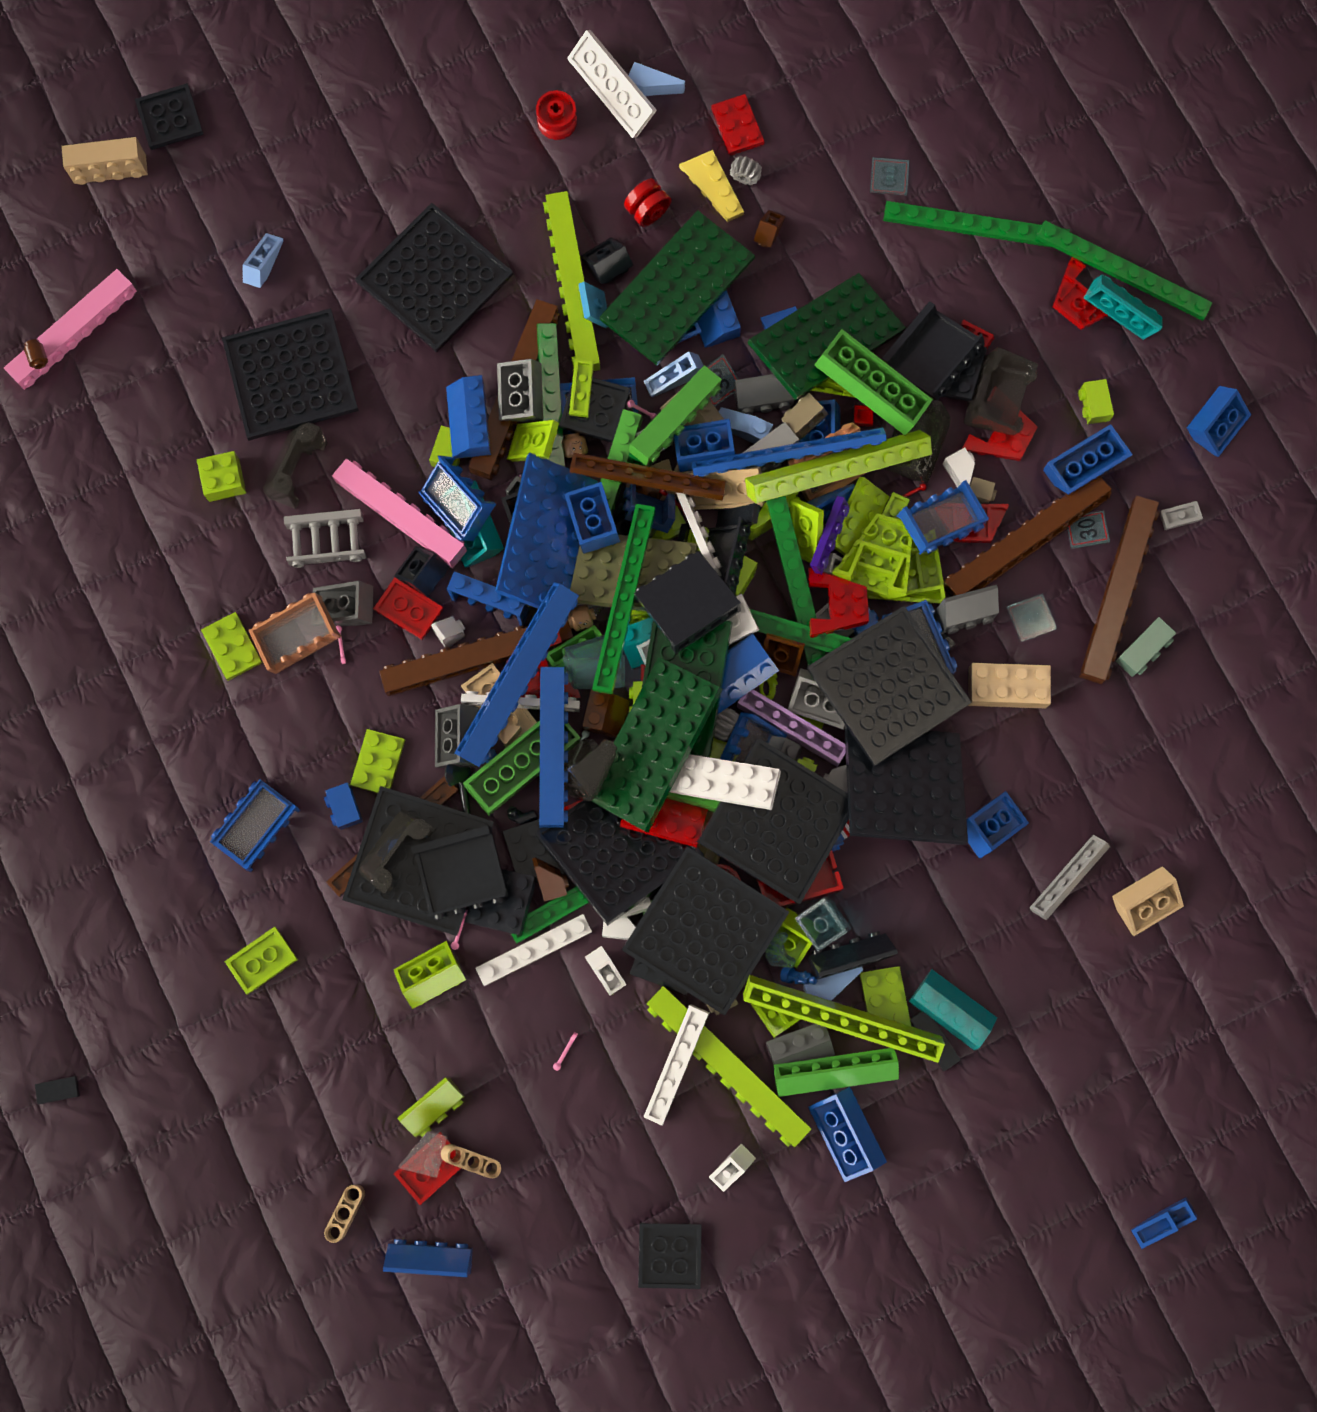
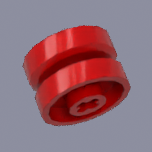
[536,90,577,140]
[624,178,672,227]

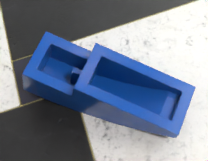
[1131,1197,1197,1249]

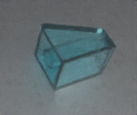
[563,635,625,689]
[795,895,852,952]

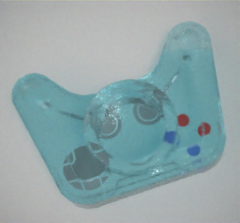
[765,932,796,968]

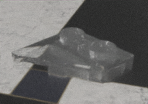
[398,1131,448,1178]

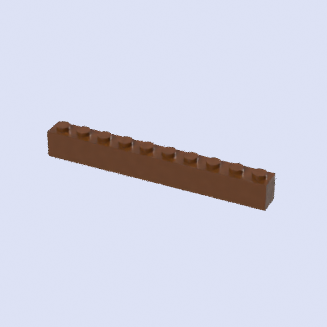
[469,299,560,481]
[944,476,1112,597]
[1079,496,1160,684]
[379,620,573,696]

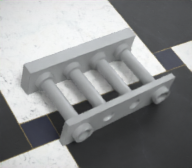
[284,509,366,568]

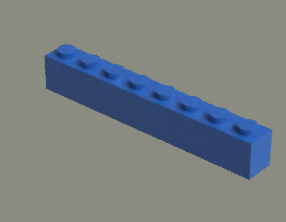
[539,667,568,827]

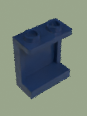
[623,484,675,533]

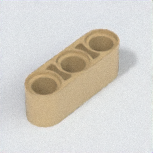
[441,1144,501,1179]
[324,1184,365,1243]

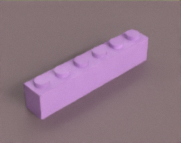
[737,690,846,767]

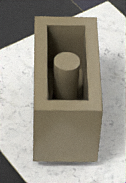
[781,393,828,440]

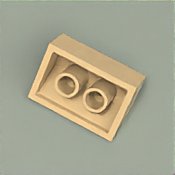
[1112,866,1184,936]

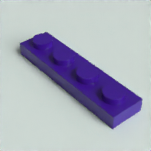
[810,496,849,575]

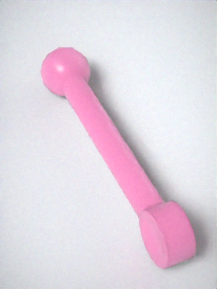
[627,400,657,420]
[336,625,346,664]
[451,909,468,950]
[553,1032,578,1071]

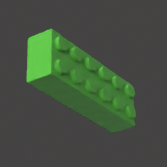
[815,329,933,435]
[463,721,580,816]

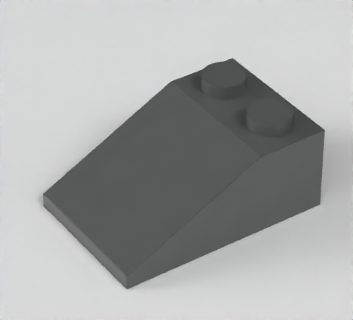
[312,581,373,626]

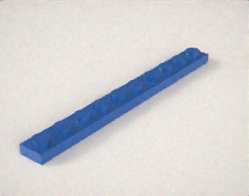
[692,428,887,477]

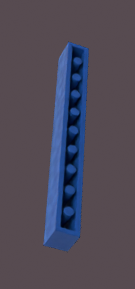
[455,582,579,767]

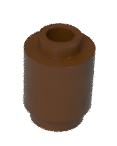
[24,339,48,369]

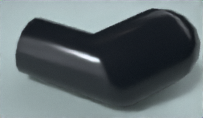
[507,806,537,825]

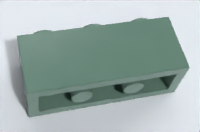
[1115,617,1176,677]

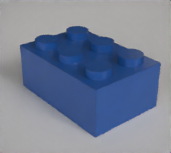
[564,482,620,554]

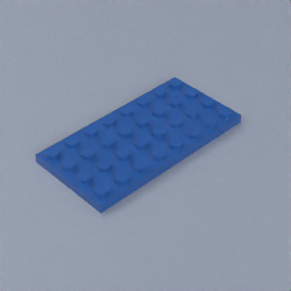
[495,453,598,617]

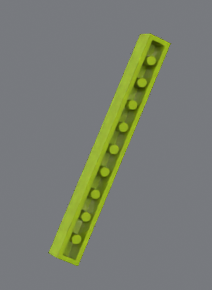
[543,191,600,371]
[745,430,932,503]
[743,975,945,1063]
[647,986,811,1147]

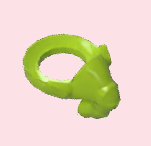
[759,673,778,700]

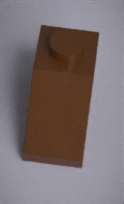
[754,210,786,247]
[532,858,569,902]

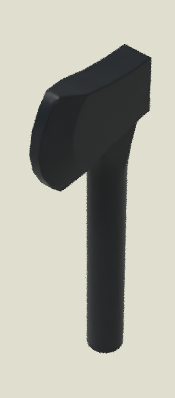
[445,764,471,814]

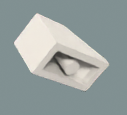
[943,447,975,488]
[431,616,465,648]
[602,917,635,940]
[585,946,626,995]
[709,1144,756,1192]

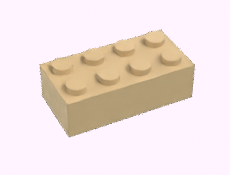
[62,137,148,185]
[968,663,1051,708]

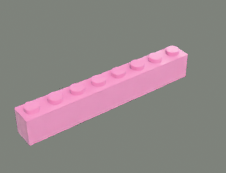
[4,269,137,390]
[332,459,467,569]

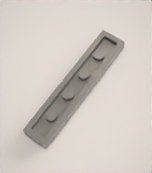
[1030,835,1110,920]

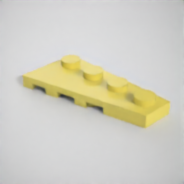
[679,150,744,222]

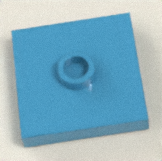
[579,282,608,328]

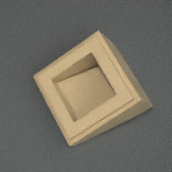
[503,724,522,747]

